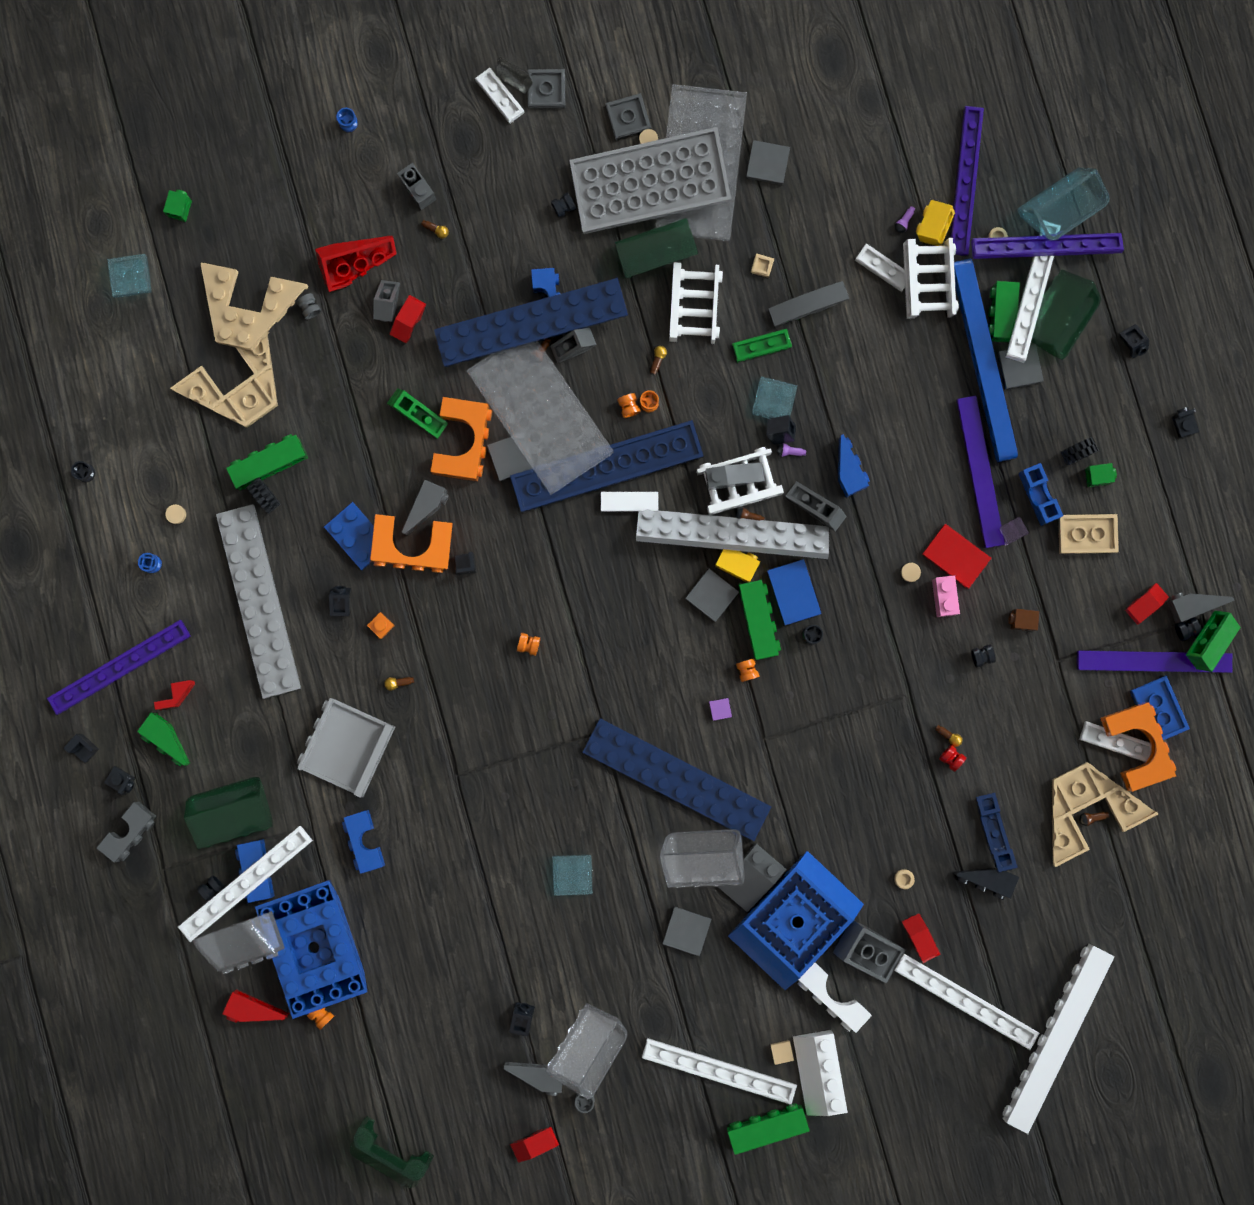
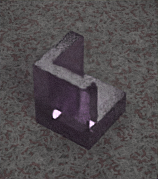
[999,517,1029,546]

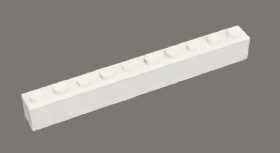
[1003,944,1114,1134]

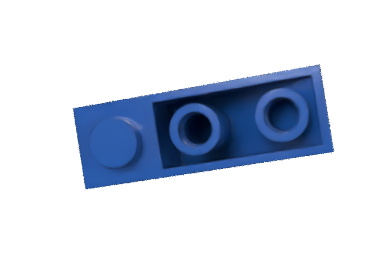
[838,434,870,498]

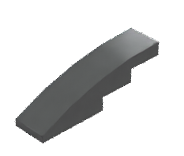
[768,281,850,327]

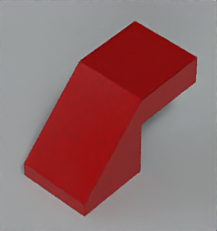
[390,295,426,343]
[1125,583,1169,625]
[154,680,195,710]
[902,913,940,963]
[510,1127,559,1163]

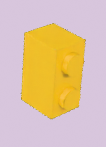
[916,200,955,246]
[715,549,760,583]

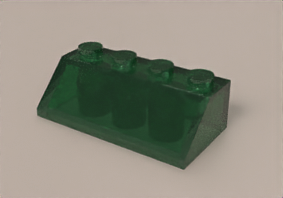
[615,218,698,279]

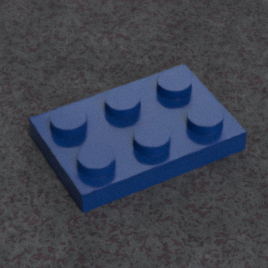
[324,502,374,570]

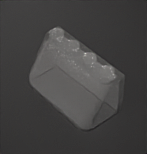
[659,829,745,888]
[193,911,285,974]
[546,1003,627,1099]

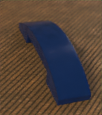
[976,793,1018,873]

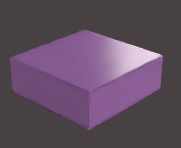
[709,698,732,721]

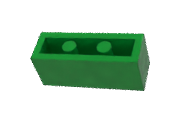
[988,281,1020,343]
[1186,611,1241,672]

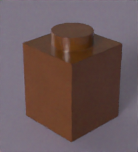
[1008,609,1039,631]

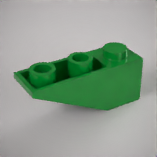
[137,713,190,766]

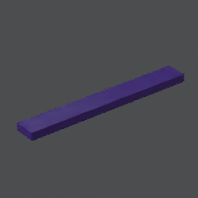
[950,106,984,256]
[971,233,1124,259]
[956,396,1005,548]
[47,620,191,715]
[1077,651,1232,673]

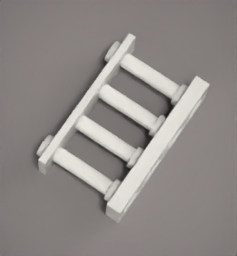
[903,238,959,319]
[669,262,723,344]
[697,447,784,515]

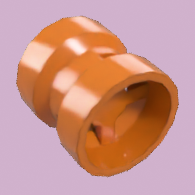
[640,390,659,413]
[617,393,641,418]
[517,633,540,656]
[736,658,760,682]
[307,1008,334,1030]

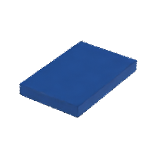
[767,559,821,626]
[1130,676,1190,740]

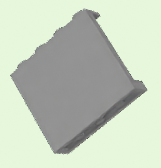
[297,698,395,798]

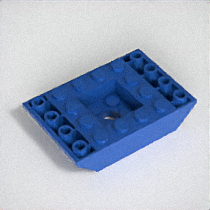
[728,851,864,990]
[255,880,368,1019]

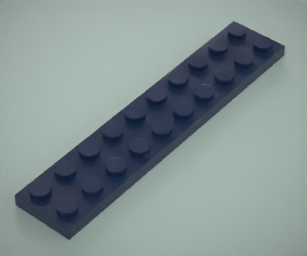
[434,278,628,367]
[510,420,704,513]
[582,718,771,841]

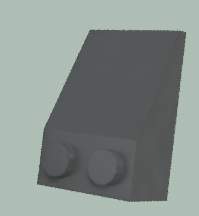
[718,843,787,912]
[833,920,905,983]

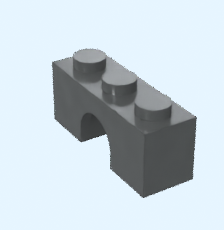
[97,802,156,863]

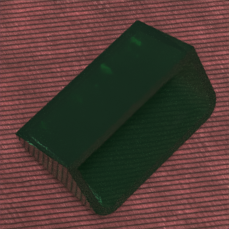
[1031,269,1101,360]
[184,777,273,849]

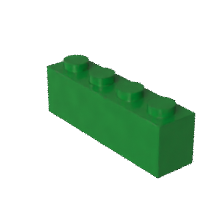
[226,434,308,491]
[738,580,781,661]
[727,1103,810,1155]

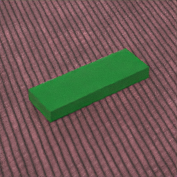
[732,329,792,363]

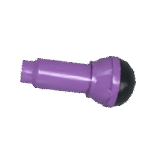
[895,206,915,233]
[777,443,806,457]

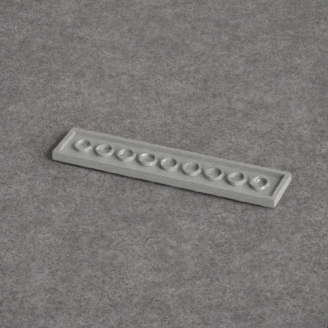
[216,504,301,699]
[636,509,829,559]

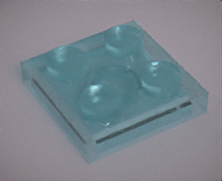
[107,254,152,298]
[752,377,798,419]
[553,855,593,896]

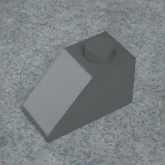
[373,280,400,322]
[551,327,597,363]

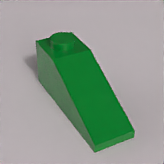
[387,388,448,439]

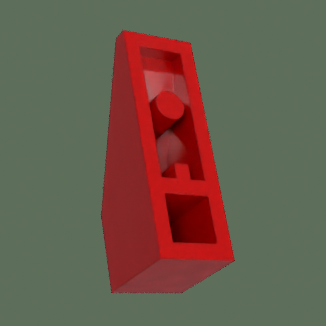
[223,989,289,1023]

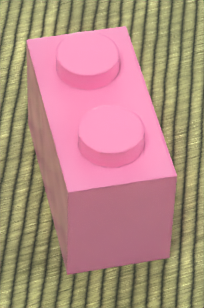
[932,576,960,617]

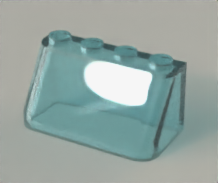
[1017,167,1110,240]

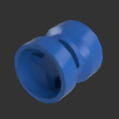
[336,107,358,132]
[138,553,162,573]

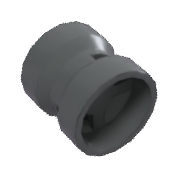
[296,293,322,320]
[575,1089,595,1113]

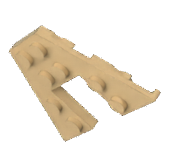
[201,262,308,351]
[171,335,278,428]
[1052,762,1158,867]

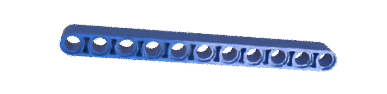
[954,258,1018,462]

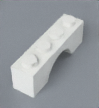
[797,963,872,1033]

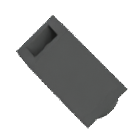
[397,163,436,210]

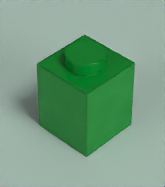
[163,190,192,222]
[1085,463,1117,488]

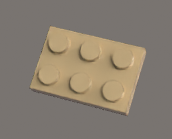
[1058,514,1119,554]

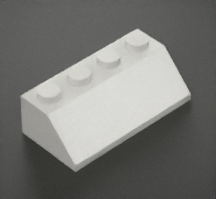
[793,1030,848,1116]

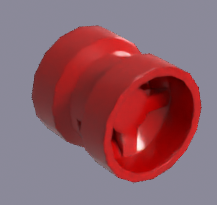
[939,745,966,772]

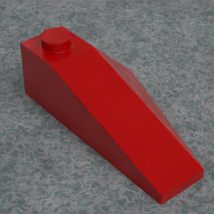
[315,236,397,292]

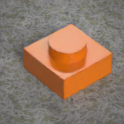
[367,612,395,639]

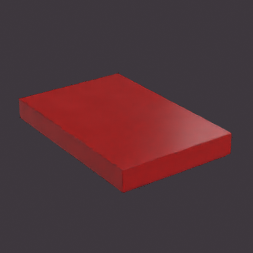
[922,524,991,589]

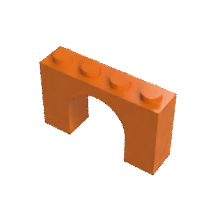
[431,397,492,481]
[370,514,452,573]
[1100,702,1176,792]

